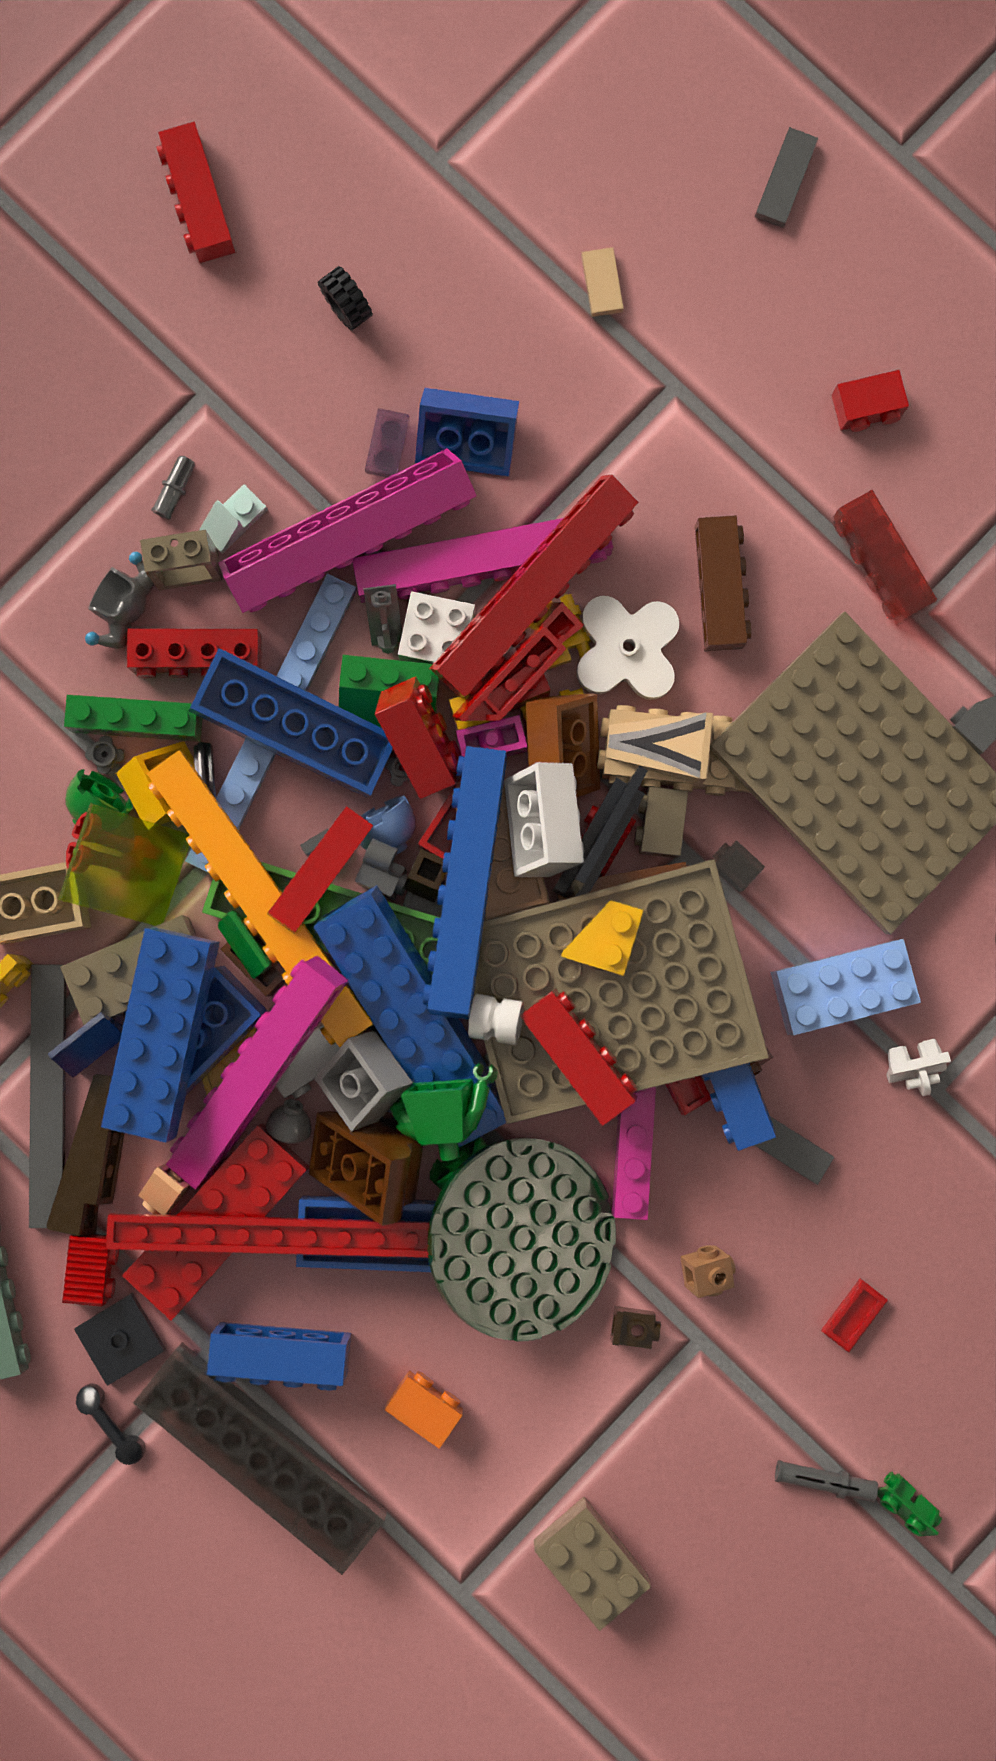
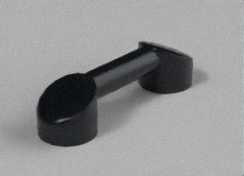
[76,1383,146,1465]

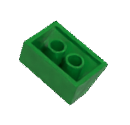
[339,655,440,728]

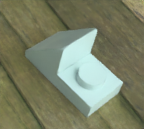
[199,485,268,554]

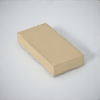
[581,247,623,317]

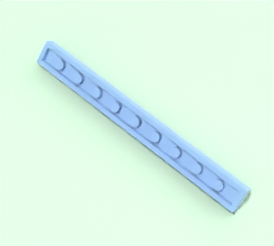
[185,573,357,873]

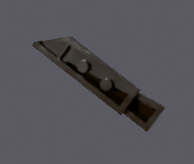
[46,1074,125,1236]

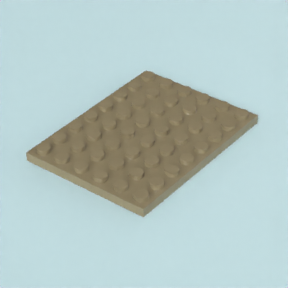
[710,611,996,935]
[473,859,769,1124]

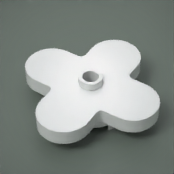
[576,596,679,700]

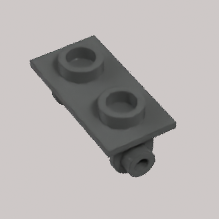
[363,584,402,654]

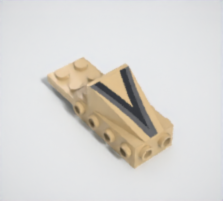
[597,705,751,796]

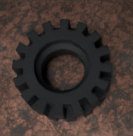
[318,266,373,331]

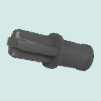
[151,456,195,520]

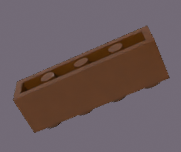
[695,515,752,652]

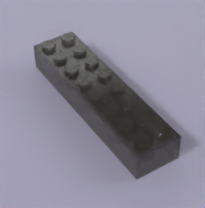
[133,1342,387,1575]

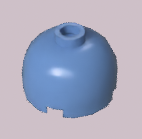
[360,795,416,855]

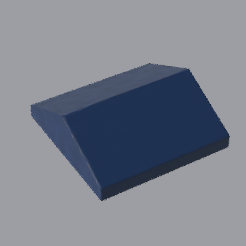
[48,1012,123,1078]

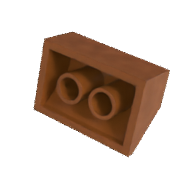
[525,694,600,798]

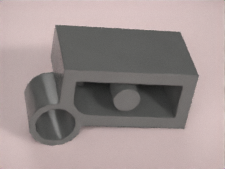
[355,838,408,901]

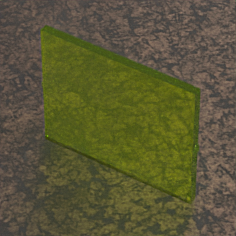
[58,803,190,926]

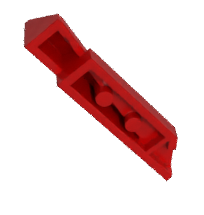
[452,602,584,722]

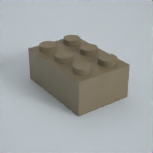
[534,1497,651,1631]

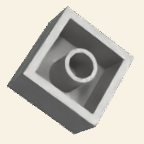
[314,1030,413,1131]

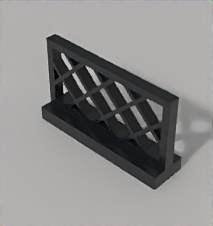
[552,765,648,899]

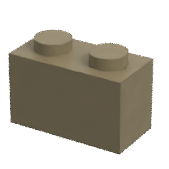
[634,786,688,858]

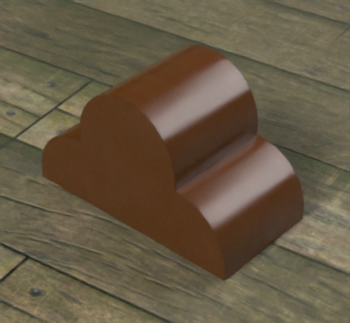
[309,1111,423,1226]

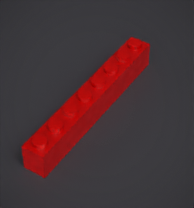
[429,474,639,697]

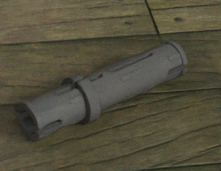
[775,1460,878,1503]

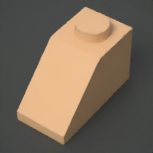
[138,1163,191,1215]

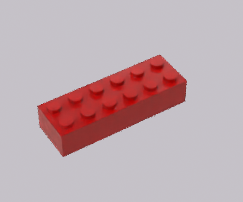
[122,1123,310,1321]

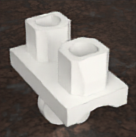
[886,1039,951,1096]

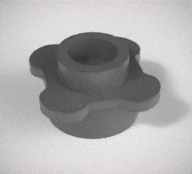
[85,735,125,774]
[384,756,409,787]

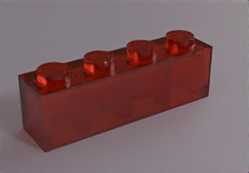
[833,489,937,625]

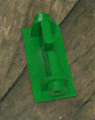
[877,1472,942,1537]

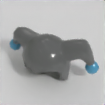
[85,552,154,649]

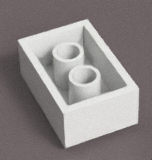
[504,762,584,877]

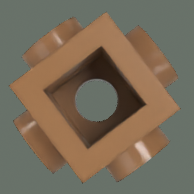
[680,1245,736,1298]

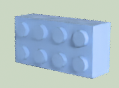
[770,939,921,1036]

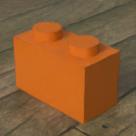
[385,1370,463,1449]

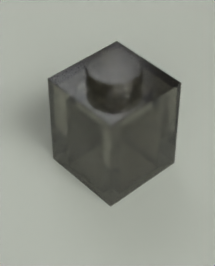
[712,840,765,893]

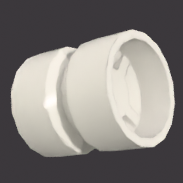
[468,994,524,1045]

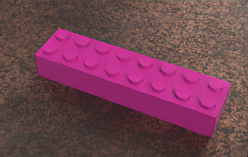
[218,448,477,613]

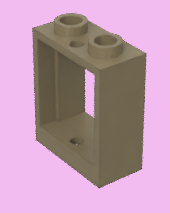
[140,529,222,591]

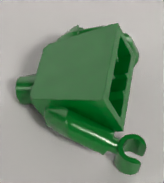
[390,1063,498,1161]

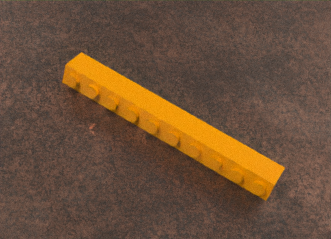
[146,750,373,1048]

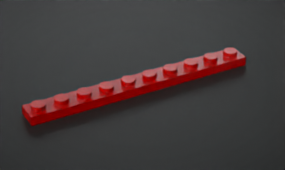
[106,1213,430,1258]

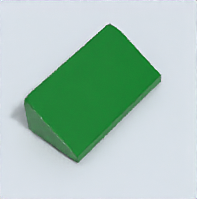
[217,910,273,979]

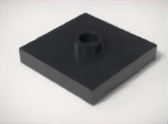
[74,1292,166,1386]

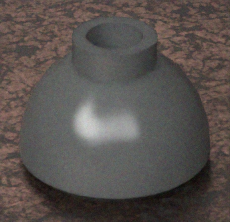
[265,1099,311,1144]

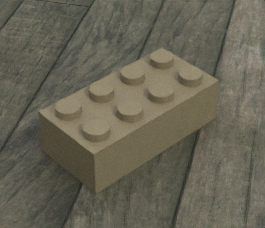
[60,915,197,1025]

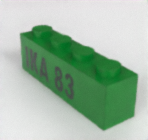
[64,694,203,742]

